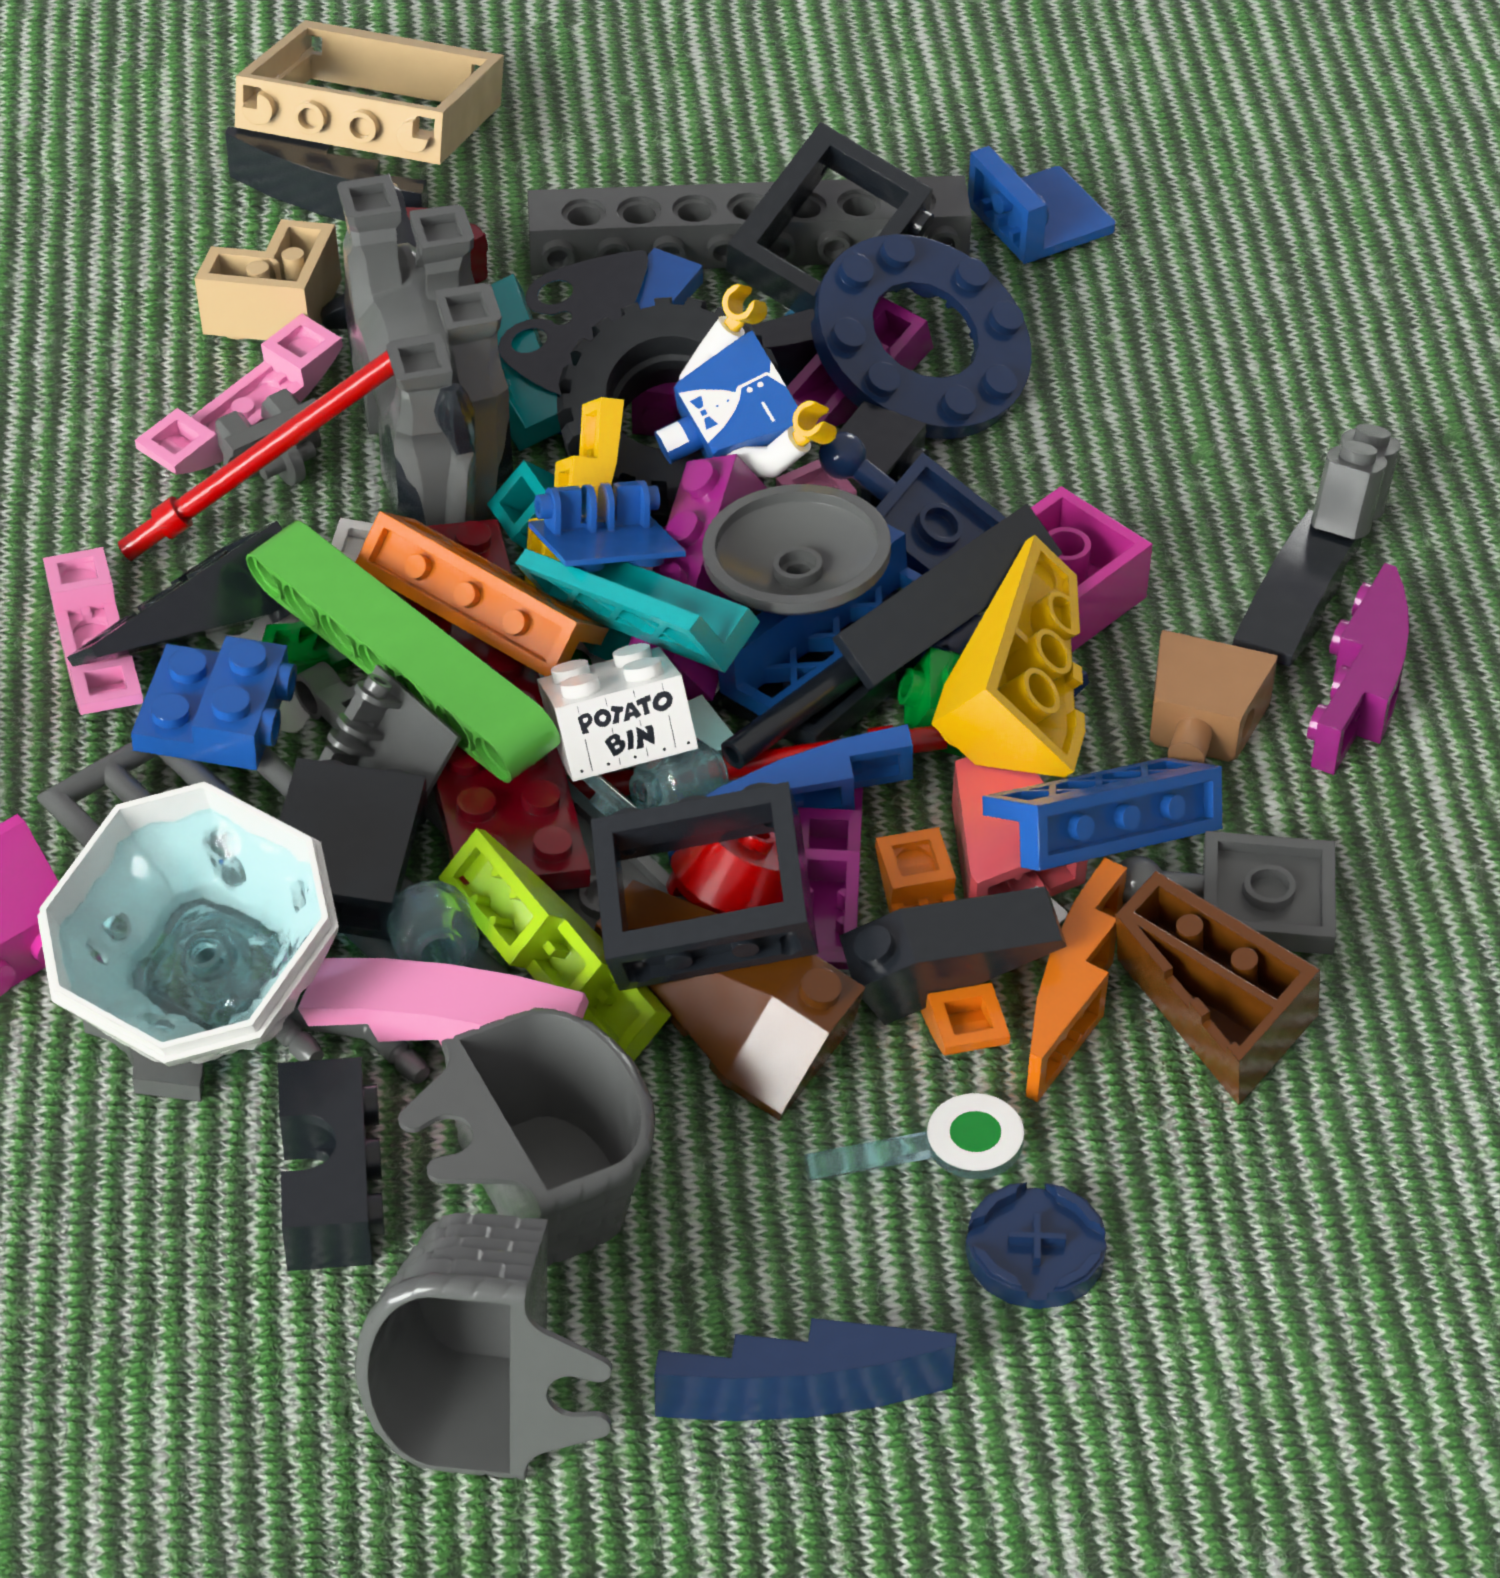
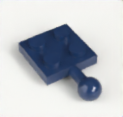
[819,432,1006,575]

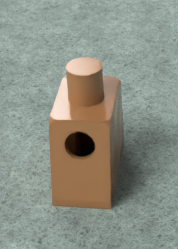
[1149,630,1278,763]

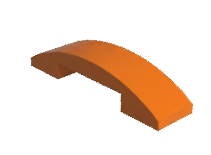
[875,827,1010,1056]

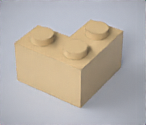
[195,219,342,340]

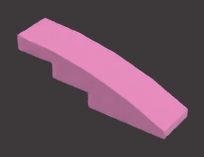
[298,958,589,1046]

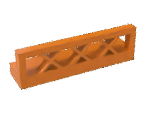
[355,511,609,677]

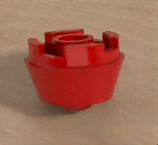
[666,832,784,914]

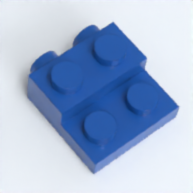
[131,636,297,771]

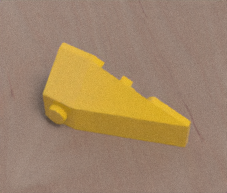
[931,535,1086,778]

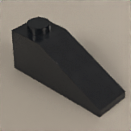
[839,887,1067,1025]

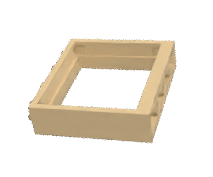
[235,20,504,165]

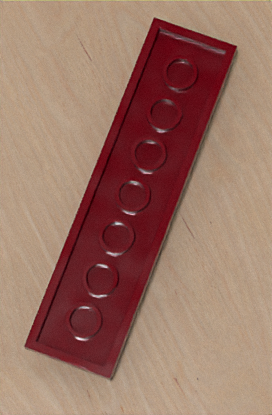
[386,519,591,891]

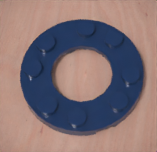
[811,234,1032,439]

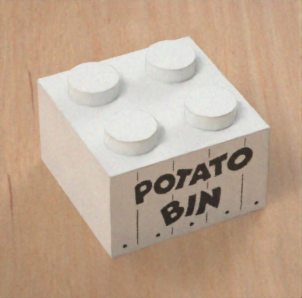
[537,643,698,782]

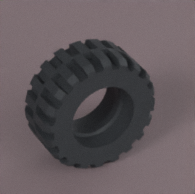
[557,297,779,527]

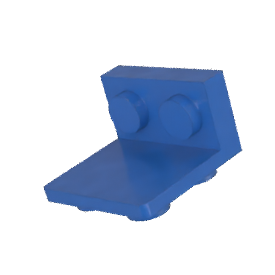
[968,146,1116,264]

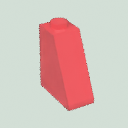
[952,757,1088,899]

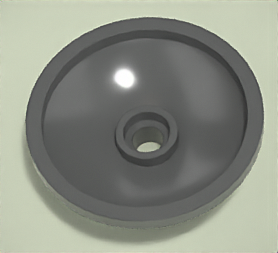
[702,484,891,615]

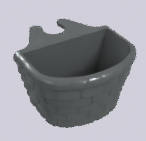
[398,1007,655,1267]
[355,1213,612,1480]

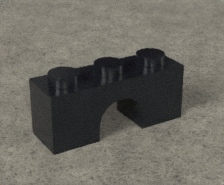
[278,1057,385,1271]

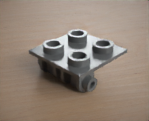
[318,665,462,798]

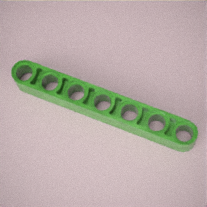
[246,520,561,783]

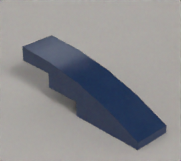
[654,1318,957,1421]

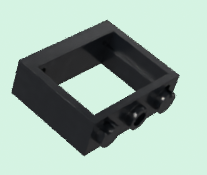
[726,122,934,313]
[591,782,819,991]

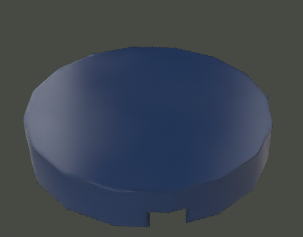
[965,1182,1107,1309]

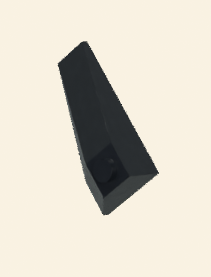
[67,521,291,666]

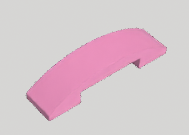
[134,313,343,475]
[43,547,143,715]

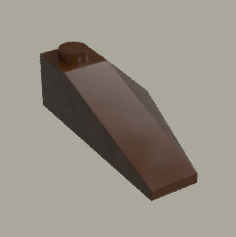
[594,880,866,1121]

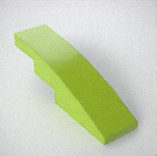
[438,828,672,1061]

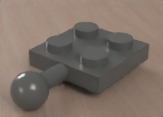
[1119,831,1336,955]

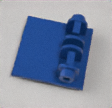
[528,480,686,572]

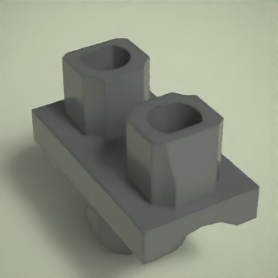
[215,388,322,486]

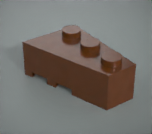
[1115,871,1320,1105]

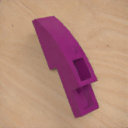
[1307,563,1409,775]

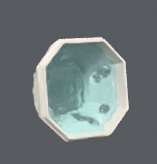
[37,782,339,1067]

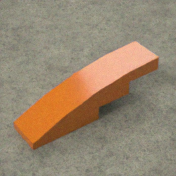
[1026,857,1127,1102]

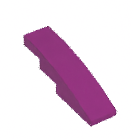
[798,787,863,970]

